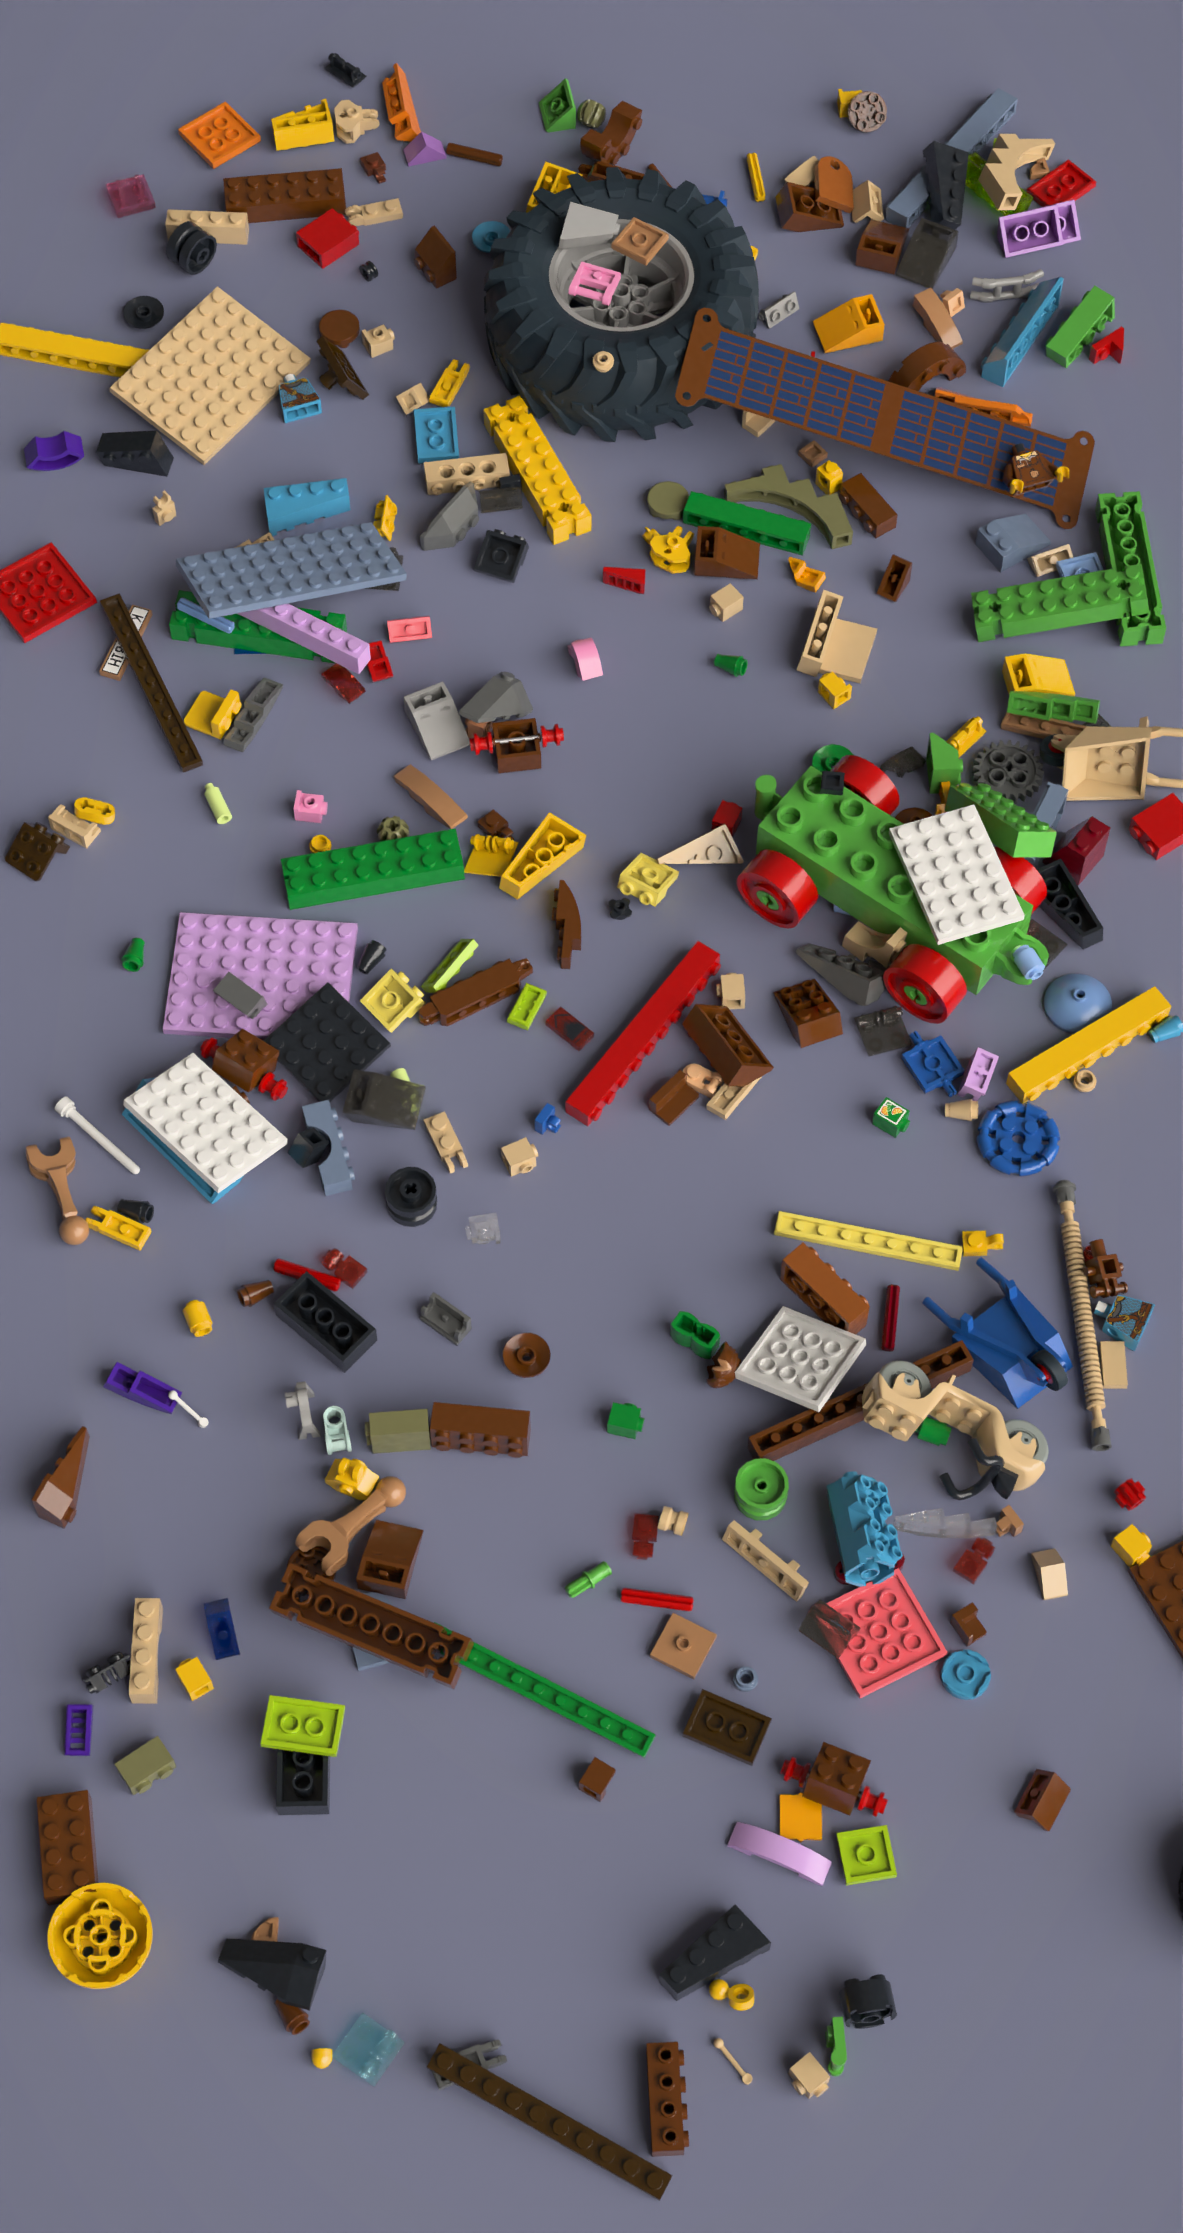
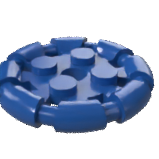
[977,1100,1060,1176]

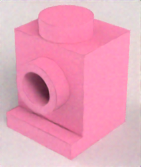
[293,790,328,823]

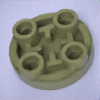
[647,481,689,520]

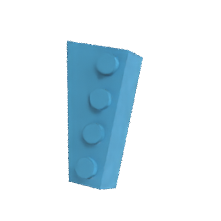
[263,478,351,536]

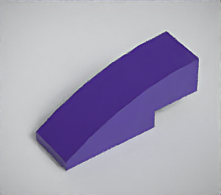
[103,1362,182,1414]

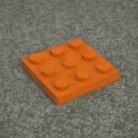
[178,101,261,169]

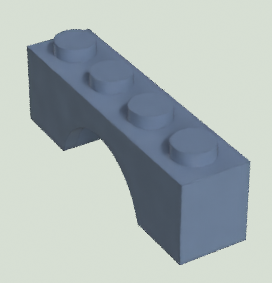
[302,1100,355,1196]

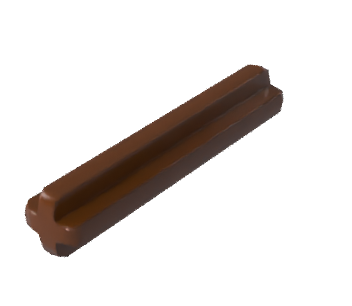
[446,143,503,166]

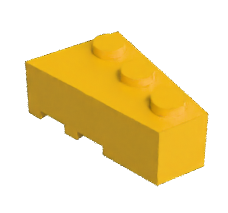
[526,161,583,213]

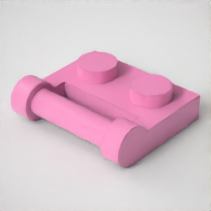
[568,262,621,306]

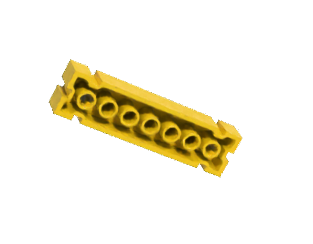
[483,396,592,545]

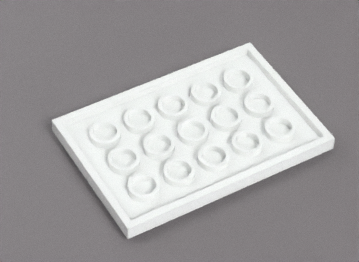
[889,804,1025,945]
[123,1053,287,1193]

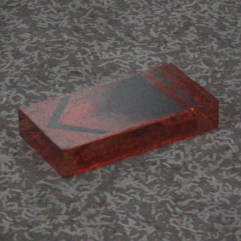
[545,1007,594,1051]

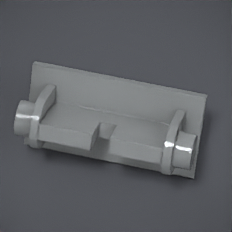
[758,291,799,329]

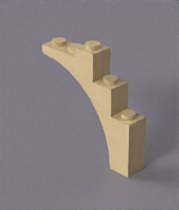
[978,134,1055,210]

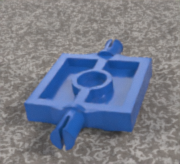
[901,1031,965,1097]

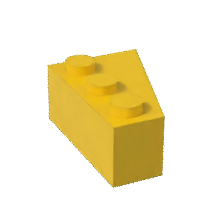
[271,98,334,151]

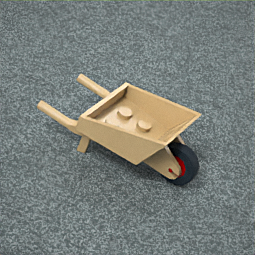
[1039,716,1183,801]

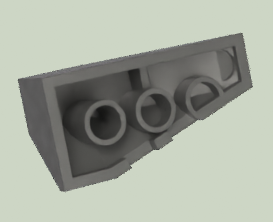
[459,672,533,723]
[796,943,888,1006]

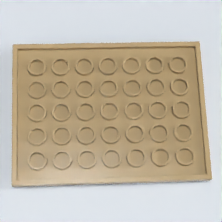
[110,286,311,465]

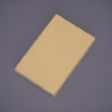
[819,619,877,683]

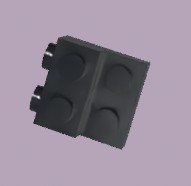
[474,529,529,583]

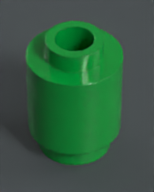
[915,1416,952,1446]

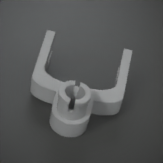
[285,1381,321,1440]

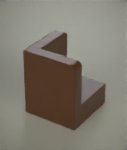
[950,1602,987,1647]
[579,1757,616,1802]

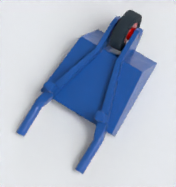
[922,1257,1073,1409]

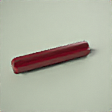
[881,1284,900,1352]

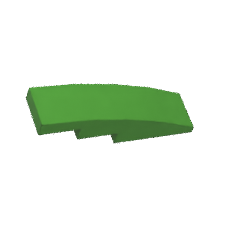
[1007,691,1100,724]

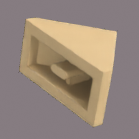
[1031,1549,1068,1600]

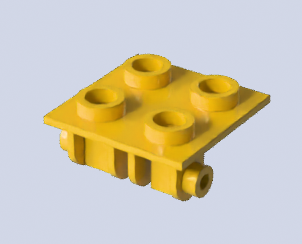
[464,834,519,877]

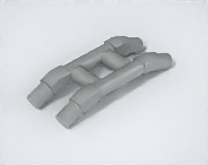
[970,269,1044,303]

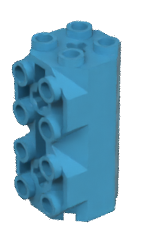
[826,1471,903,1587]

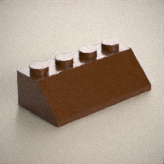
[682,1004,774,1087]

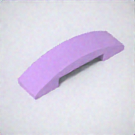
[727,1822,832,1886]

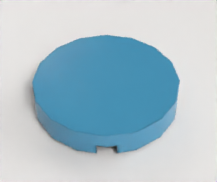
[941,1650,991,1700]

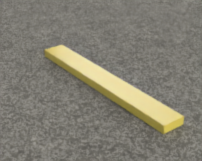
[774,1211,963,1271]

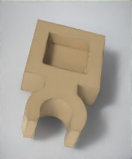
[152,490,176,526]

